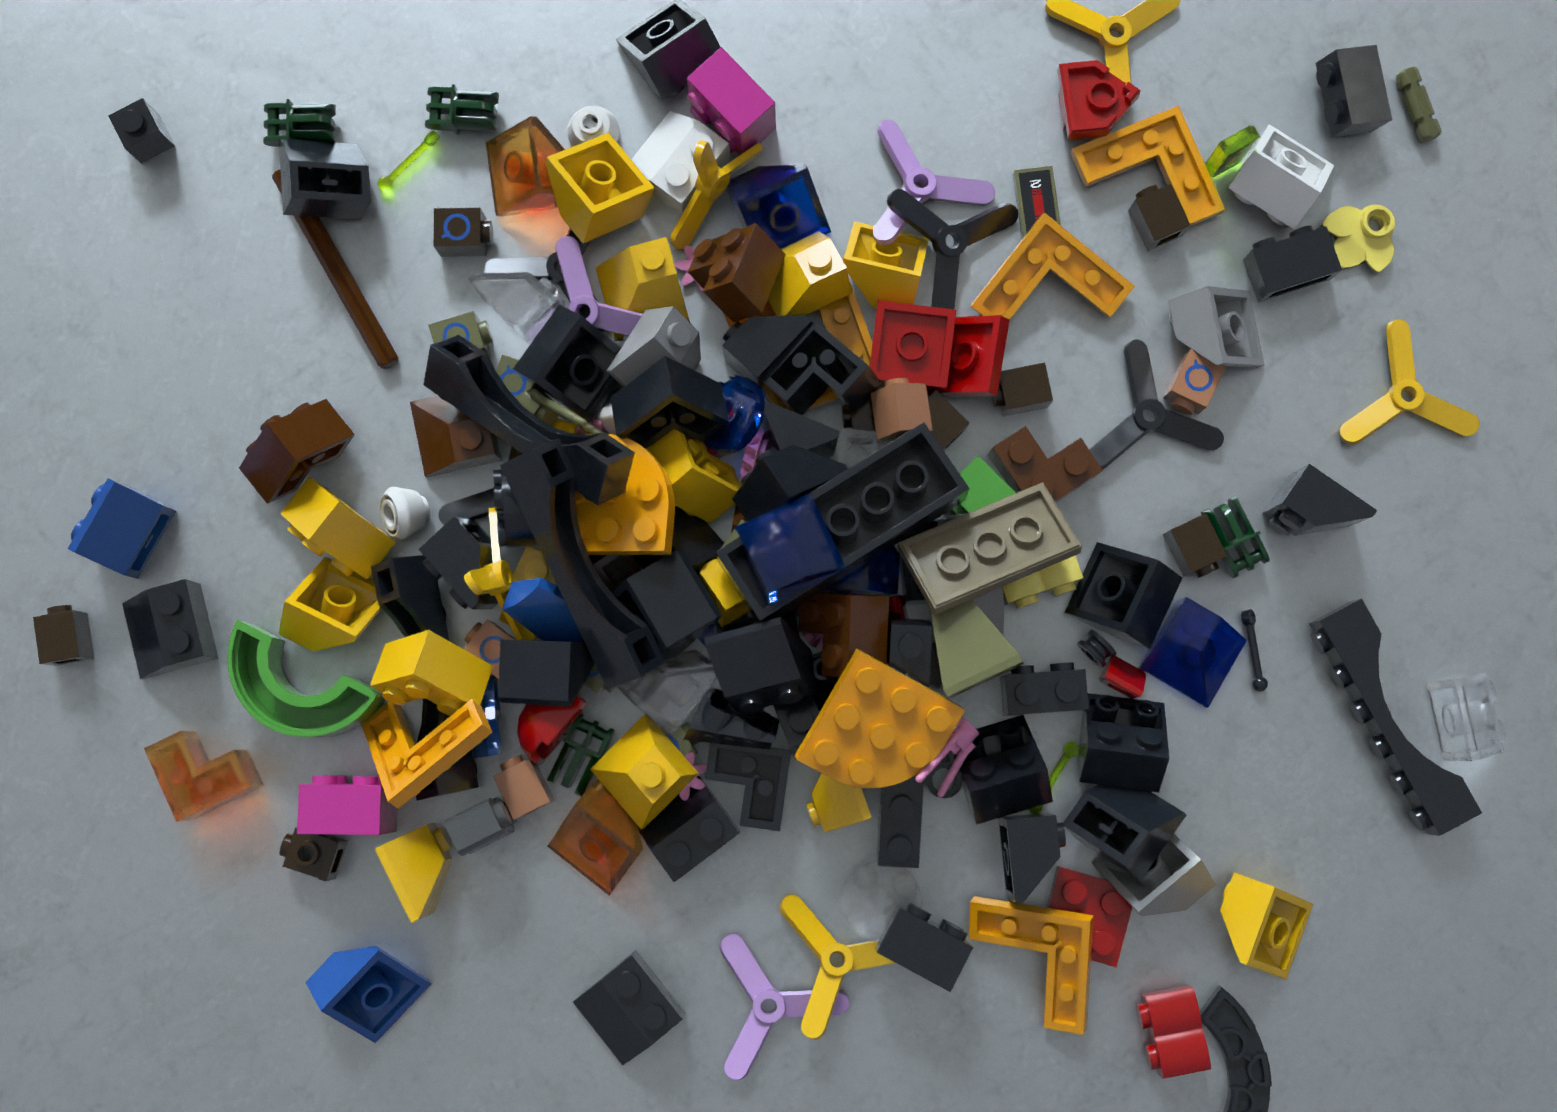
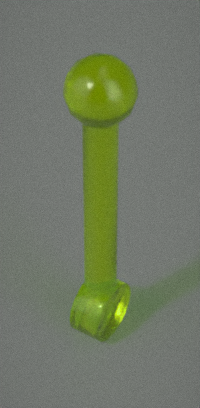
[377,130,440,191]
[1029,741,1080,814]

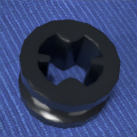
[1077,629,1117,668]

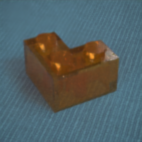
[144,731,264,822]

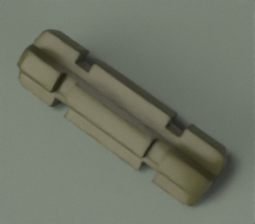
[1396,67,1442,142]

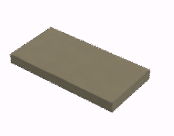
[897,482,1082,615]

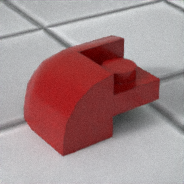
[517,693,589,765]

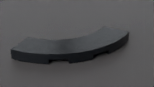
[1200,985,1272,1112]

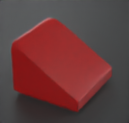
[1099,656,1146,699]

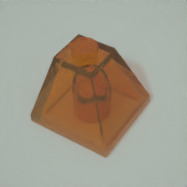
[485,116,565,217]
[547,779,643,896]

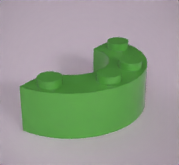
[227,620,385,737]

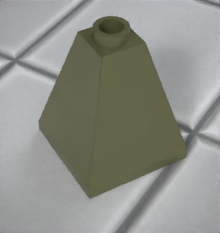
[930,600,1024,698]

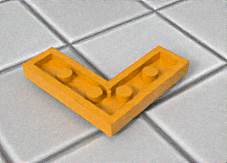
[1070,105,1225,227]
[970,213,1135,320]
[763,283,885,412]
[361,699,492,809]
[969,896,1094,1035]

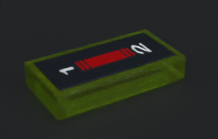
[1205,125,1261,178]

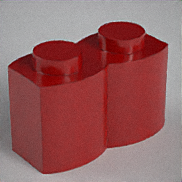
[1136,984,1211,1079]

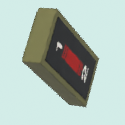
[1013,166,1061,239]

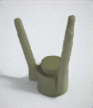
[519,387,602,434]

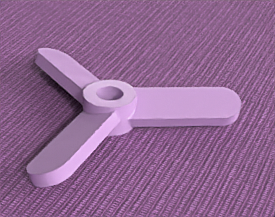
[873,119,995,245]
[555,236,643,336]
[720,934,849,1080]

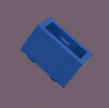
[68,478,176,579]

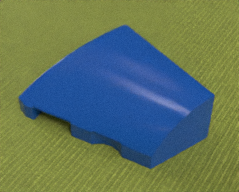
[502,578,584,642]
[473,675,502,758]

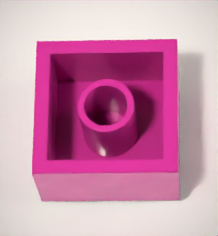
[687,47,776,156]
[297,775,398,835]

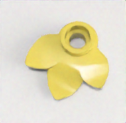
[1321,204,1395,273]

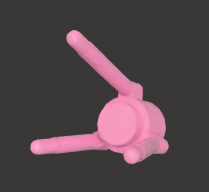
[915,716,979,797]

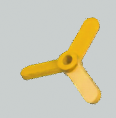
[1045,0,1181,84]
[670,140,765,250]
[1340,319,1480,445]
[464,508,535,640]
[779,895,895,1040]

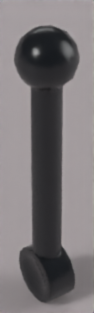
[1241,609,1268,692]

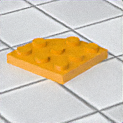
[575,434,675,555]
[795,649,965,788]

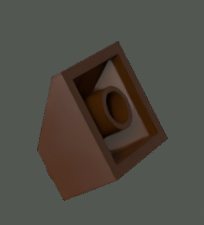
[410,396,502,478]

